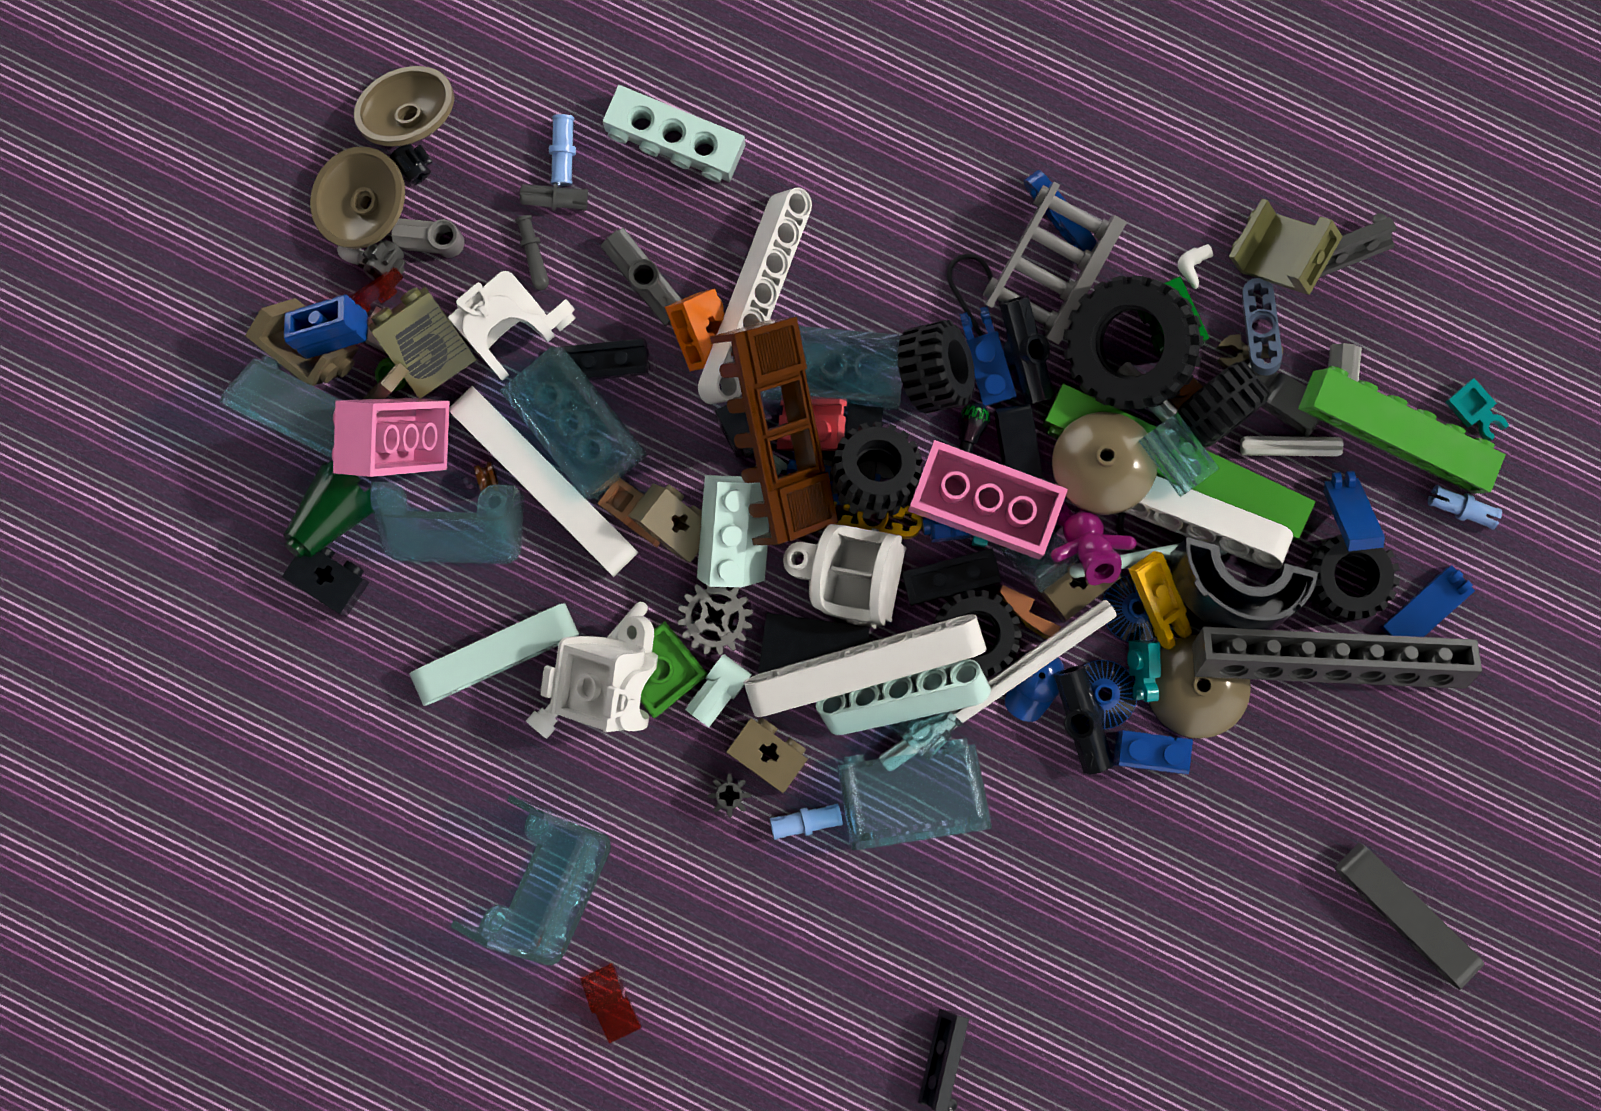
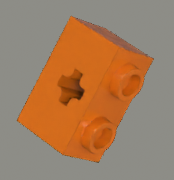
[665,288,733,371]

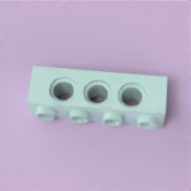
[603,85,745,182]

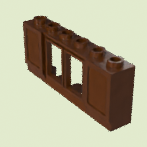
[710,317,838,545]

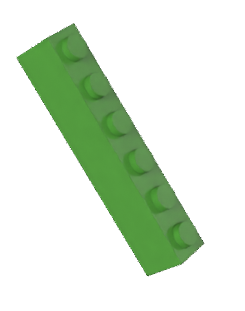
[1298,366,1506,494]

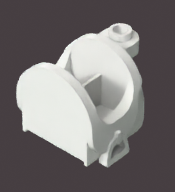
[448,271,576,381]
[783,524,907,629]
[541,616,658,732]

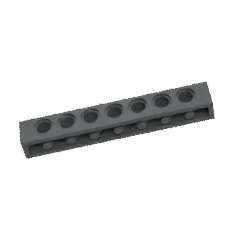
[1192,627,1482,689]

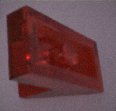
[580,962,642,1044]

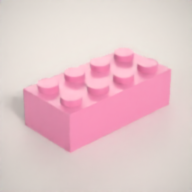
[332,398,450,477]
[908,440,1068,560]

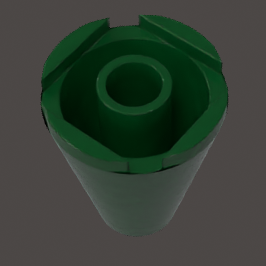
[283,461,379,558]

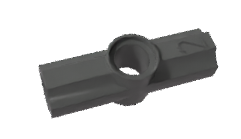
[600,228,682,327]

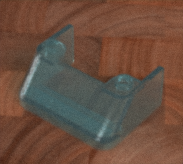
[219,355,340,459]
[451,795,611,966]

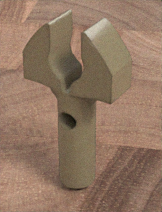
[1216,334,1283,368]

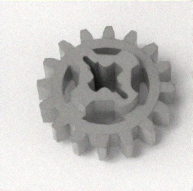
[678,584,753,656]

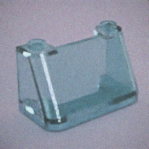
[370,482,524,564]
[837,738,992,850]

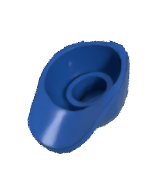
[1005,650,1065,722]

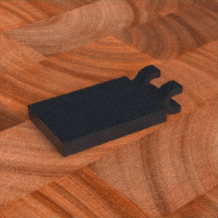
[758,613,879,674]

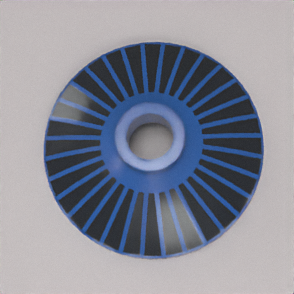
[1102,575,1156,642]
[1078,660,1137,729]

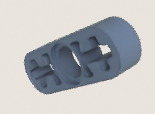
[1242,278,1282,376]

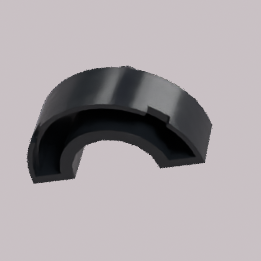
[1170,537,1318,630]

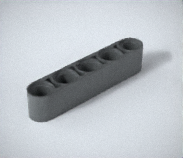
[1334,842,1485,990]

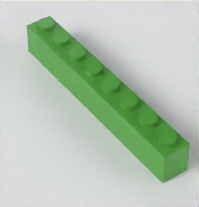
[1042,384,1316,542]

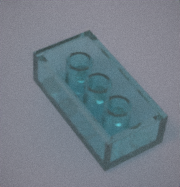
[761,326,903,410]
[500,346,648,499]

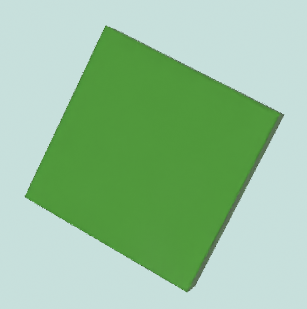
[640,621,708,719]

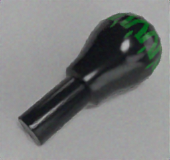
[959,402,990,453]

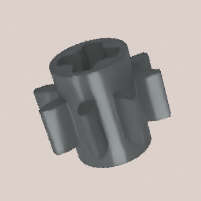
[362,241,406,283]
[708,774,752,818]

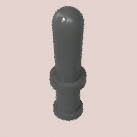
[515,215,549,290]

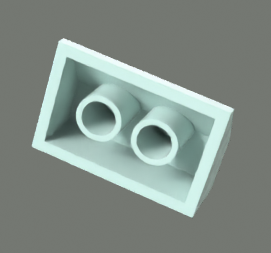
[697,475,769,587]

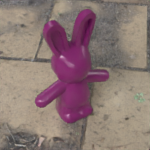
[1051,502,1137,586]

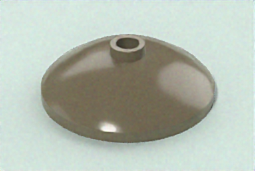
[354,66,454,146]
[310,146,405,249]
[1052,412,1158,515]
[1149,634,1251,739]

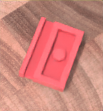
[777,399,847,451]

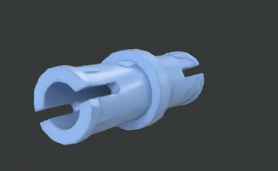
[549,114,576,186]
[1428,485,1502,530]
[769,803,843,840]

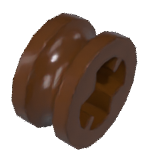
[474,461,500,495]

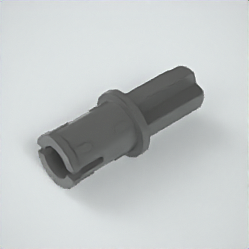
[520,183,588,211]

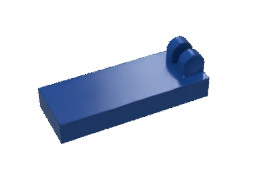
[1323,471,1385,551]
[1380,565,1475,637]

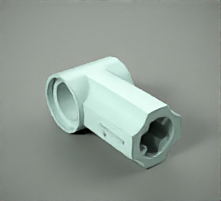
[685,654,752,727]

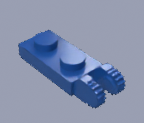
[960,306,1017,407]

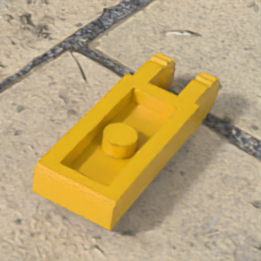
[1128,551,1192,650]

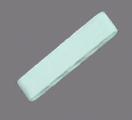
[409,603,579,706]
[816,659,991,735]

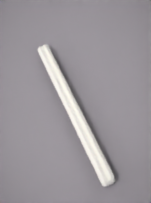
[879,600,1116,772]

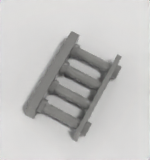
[983,182,1127,345]

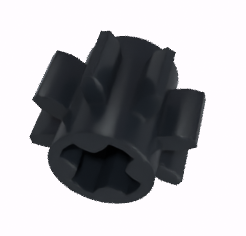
[390,144,433,186]

